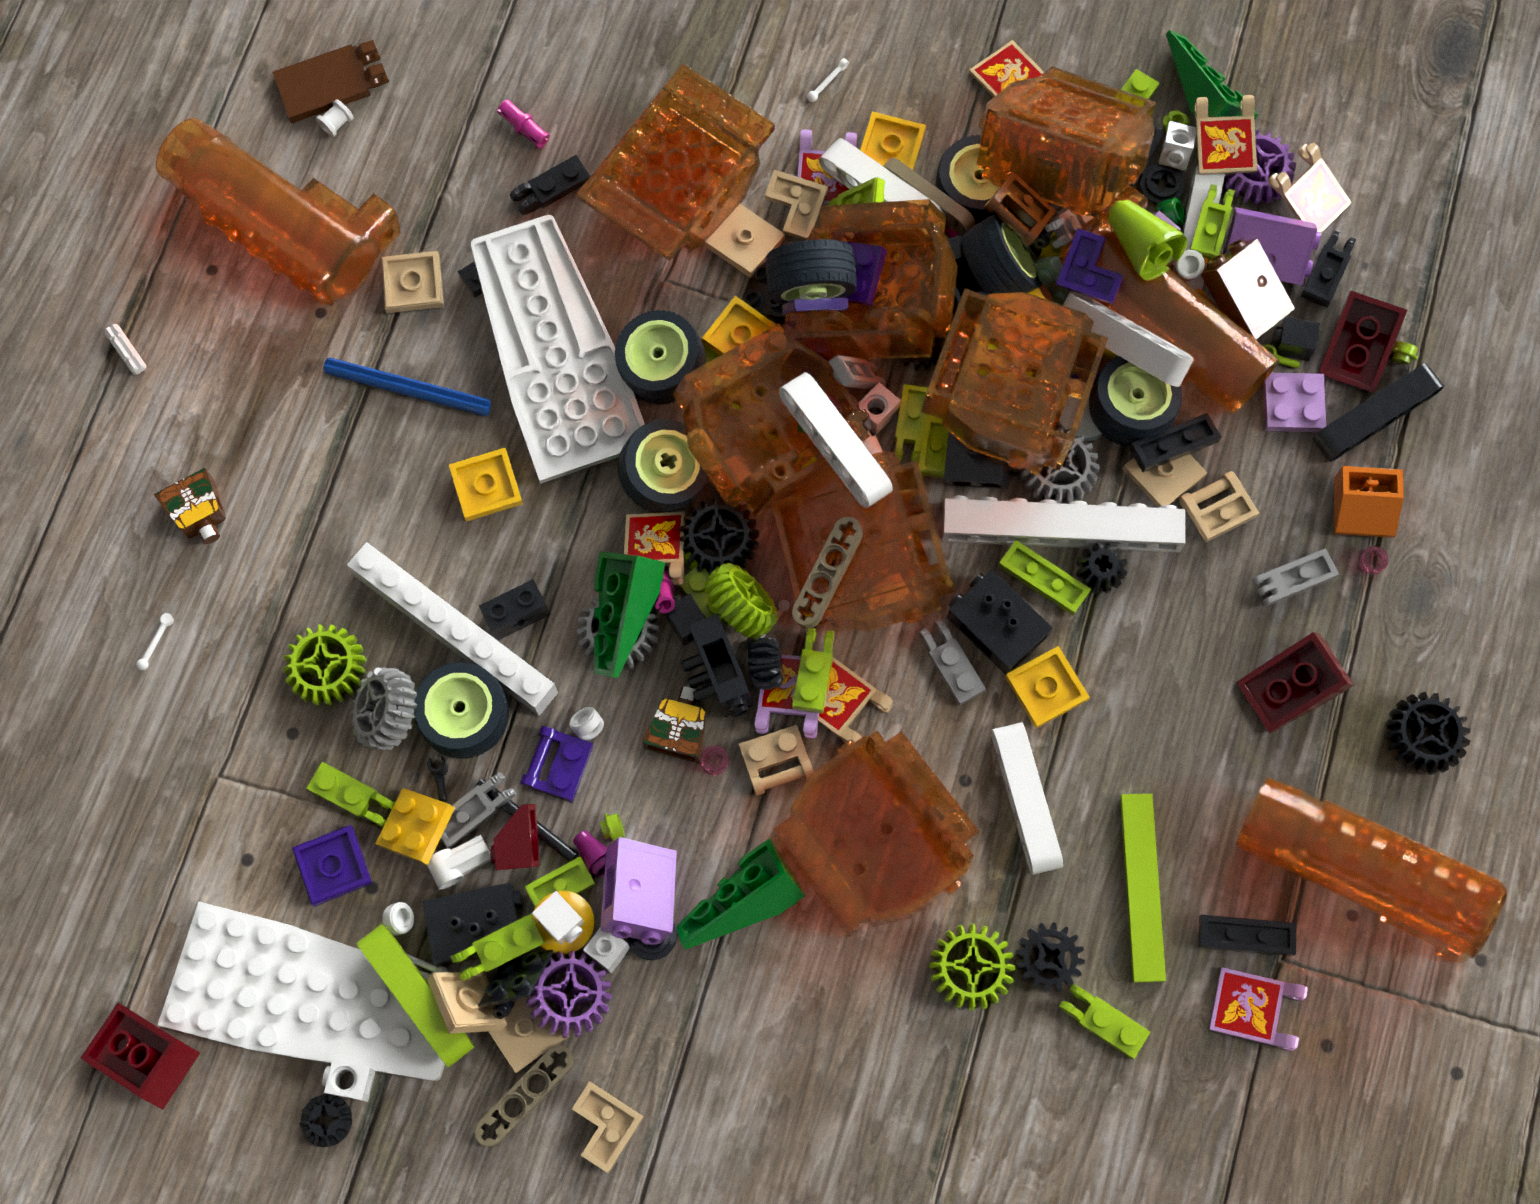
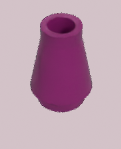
[573,830,607,877]

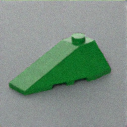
[1166,30,1259,123]
[594,551,665,678]
[676,838,805,949]

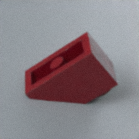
[490,804,540,870]

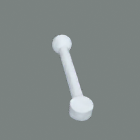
[807,58,849,102]
[136,613,174,670]
[407,954,447,973]

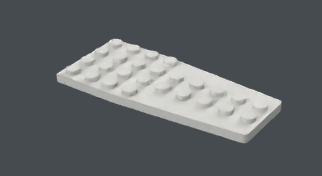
[471,215,645,484]
[158,902,445,1081]

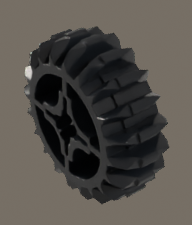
[679,497,759,576]
[1384,692,1471,775]

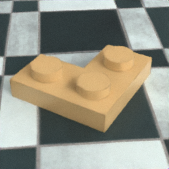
[765,170,828,240]
[572,1081,644,1174]

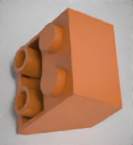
[1334,466,1404,538]

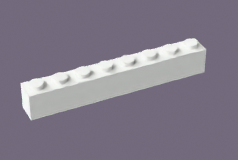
[942,495,1186,553]
[347,542,558,716]

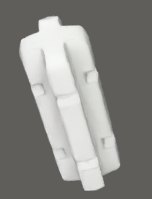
[105,324,146,375]

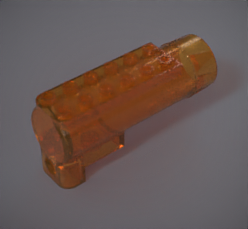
[156,118,401,306]
[1059,186,1279,415]
[1235,777,1508,963]

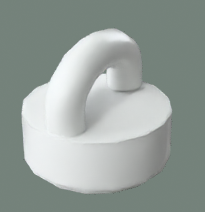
[1173,250,1205,279]
[569,707,604,741]
[383,902,414,935]

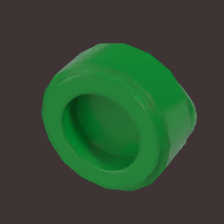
[1155,197,1185,226]

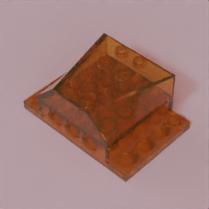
[577,64,775,261]

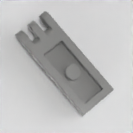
[1252,548,1339,607]

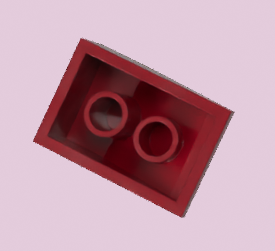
[1318,290,1408,393]
[1236,632,1354,733]
[80,1003,200,1110]

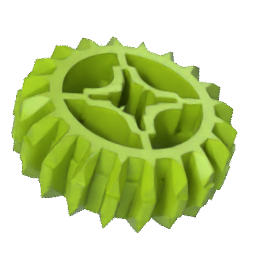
[704,563,778,639]
[283,624,367,706]
[929,923,1015,1011]

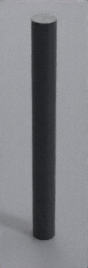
[475,778,578,862]

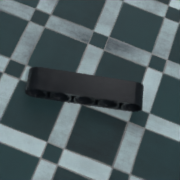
[1312,363,1445,462]

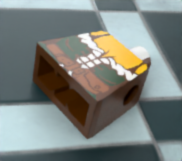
[154,468,226,544]
[642,686,706,764]

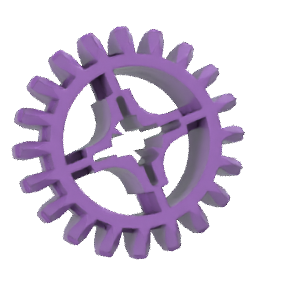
[1223,129,1297,206]
[526,950,612,1038]

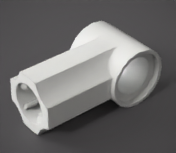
[427,835,491,890]

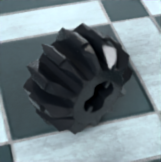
[1076,543,1127,594]
[748,637,783,690]

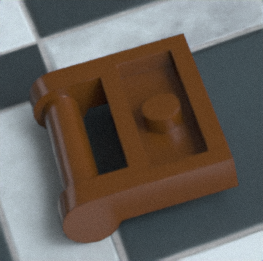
[983,172,1056,247]

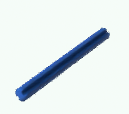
[323,357,491,416]

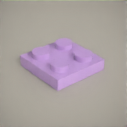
[1263,372,1326,432]

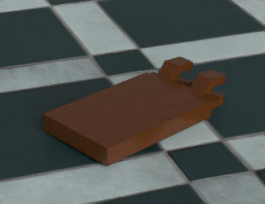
[272,40,389,124]

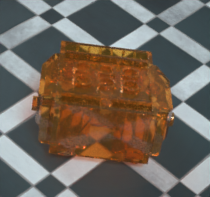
[977,66,1156,216]
[785,199,958,360]
[921,289,1108,476]
[673,324,870,517]
[771,451,956,631]
[774,731,980,937]

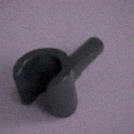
[427,756,448,801]

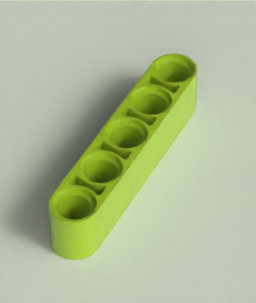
[356,923,475,1068]

